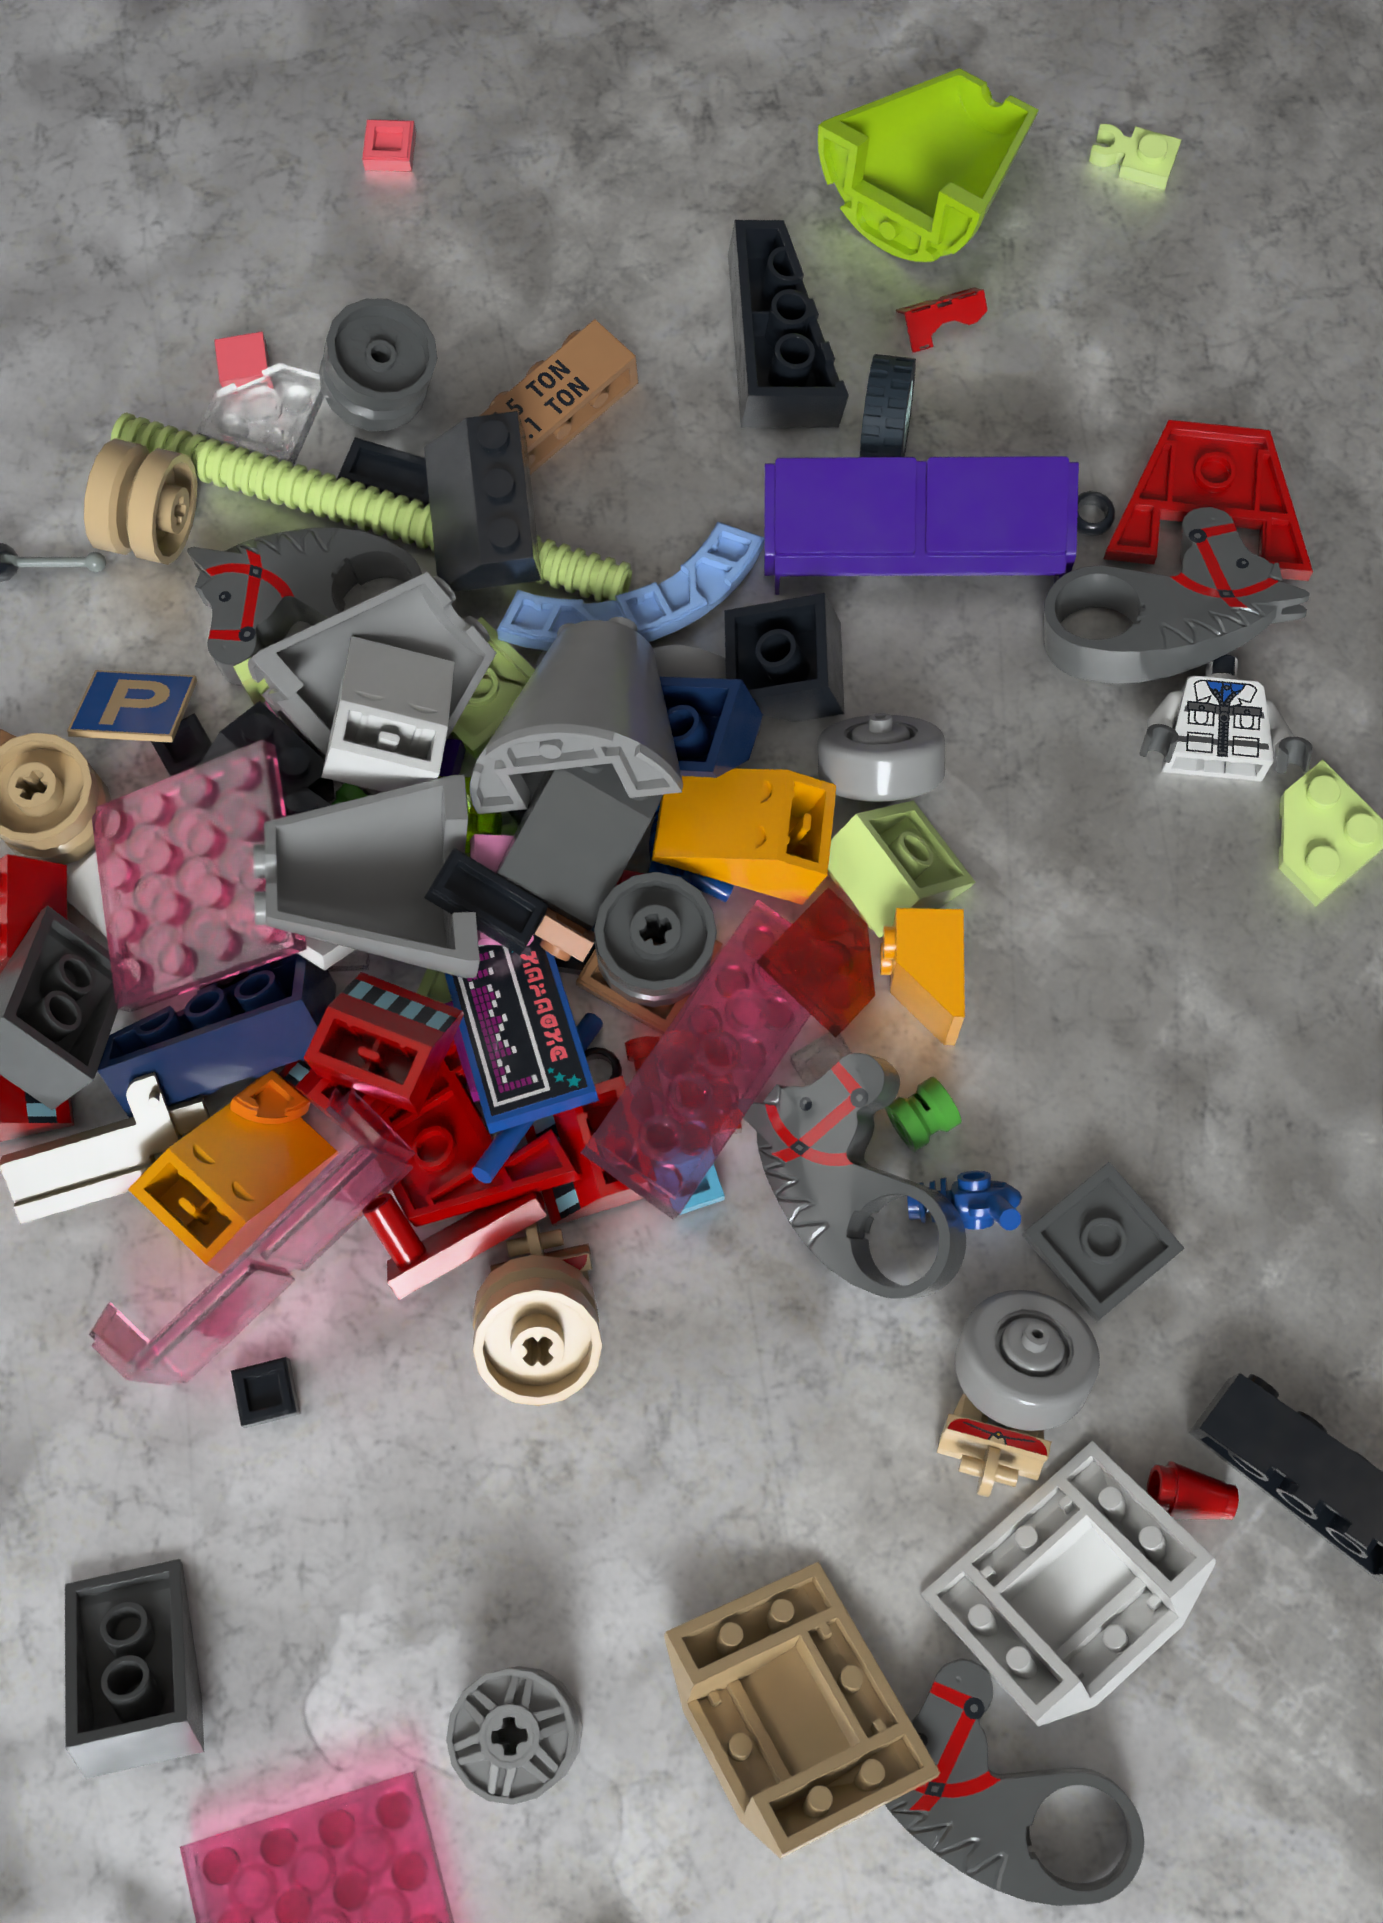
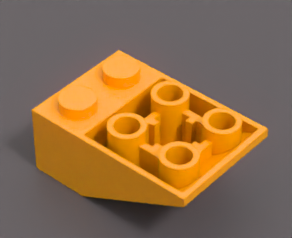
[652,768,836,905]
[128,1102,339,1275]

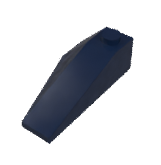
[659,676,763,778]

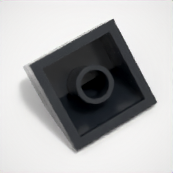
[724,593,845,722]
[184,701,335,858]

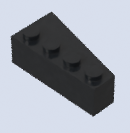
[728,220,849,427]
[1189,1373,1383,1583]

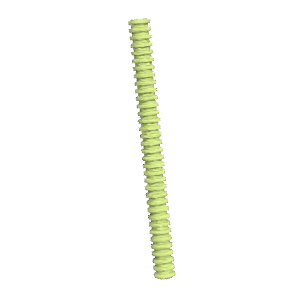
[111,412,632,602]

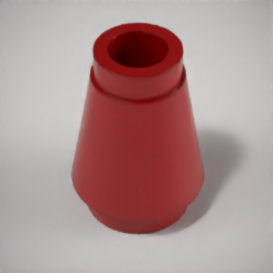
[1146,1461,1239,1520]

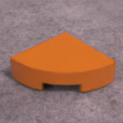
[230,1069,311,1124]

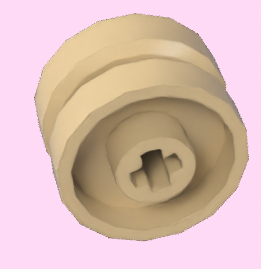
[84,438,197,565]
[0,733,113,865]
[473,1254,602,1406]

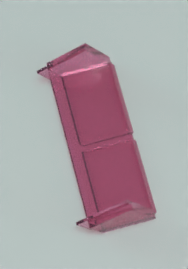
[88,1088,416,1385]

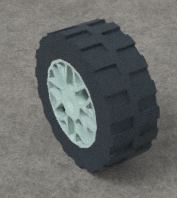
[860,354,916,457]

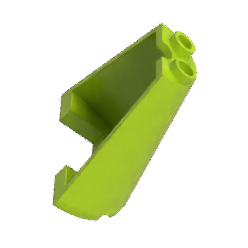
[818,68,1038,262]

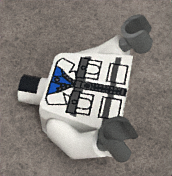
[1139,654,1312,781]

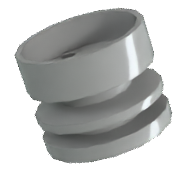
[446,1666,583,1805]

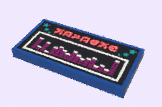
[444,932,599,1134]

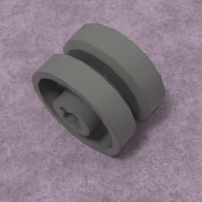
[319,299,438,431]
[594,872,717,1007]

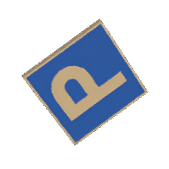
[67,670,197,742]

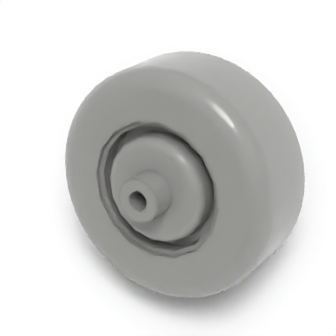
[817,713,945,802]
[955,1290,1100,1431]

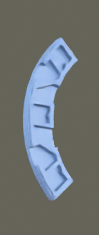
[497,522,764,651]

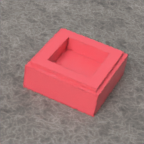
[362,119,416,172]
[214,331,272,391]

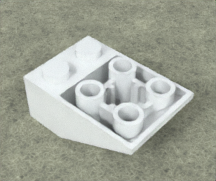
[321,636,455,792]

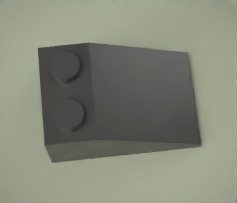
[496,763,663,930]
[0,906,132,1110]
[65,1559,204,1779]

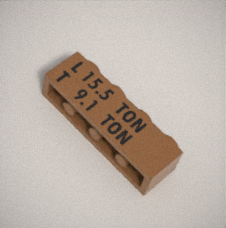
[480,319,638,475]

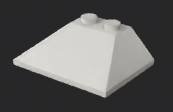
[921,1441,1216,1727]

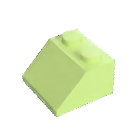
[828,800,975,938]

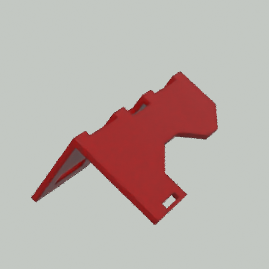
[896,287,988,353]

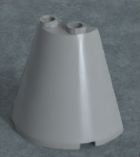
[248,572,496,796]
[470,617,683,814]
[253,775,480,978]

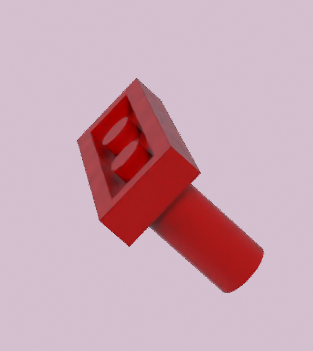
[362,1191,547,1300]

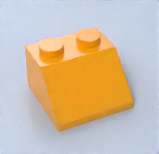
[880,908,965,1046]

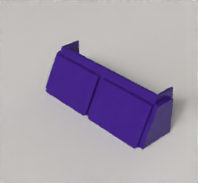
[764,456,1079,595]

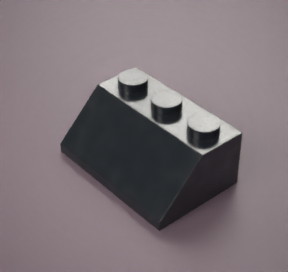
[424,411,542,592]

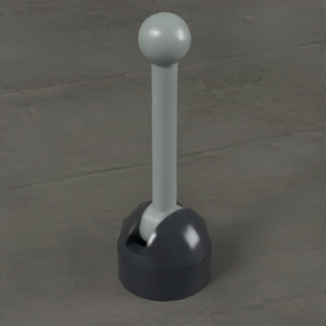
[0,543,106,582]

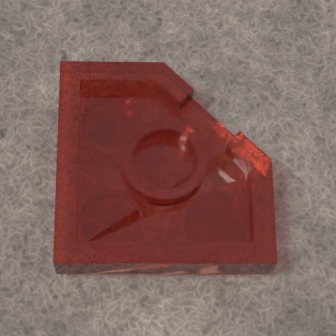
[756,887,875,1038]

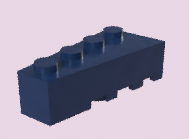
[97,951,336,1118]

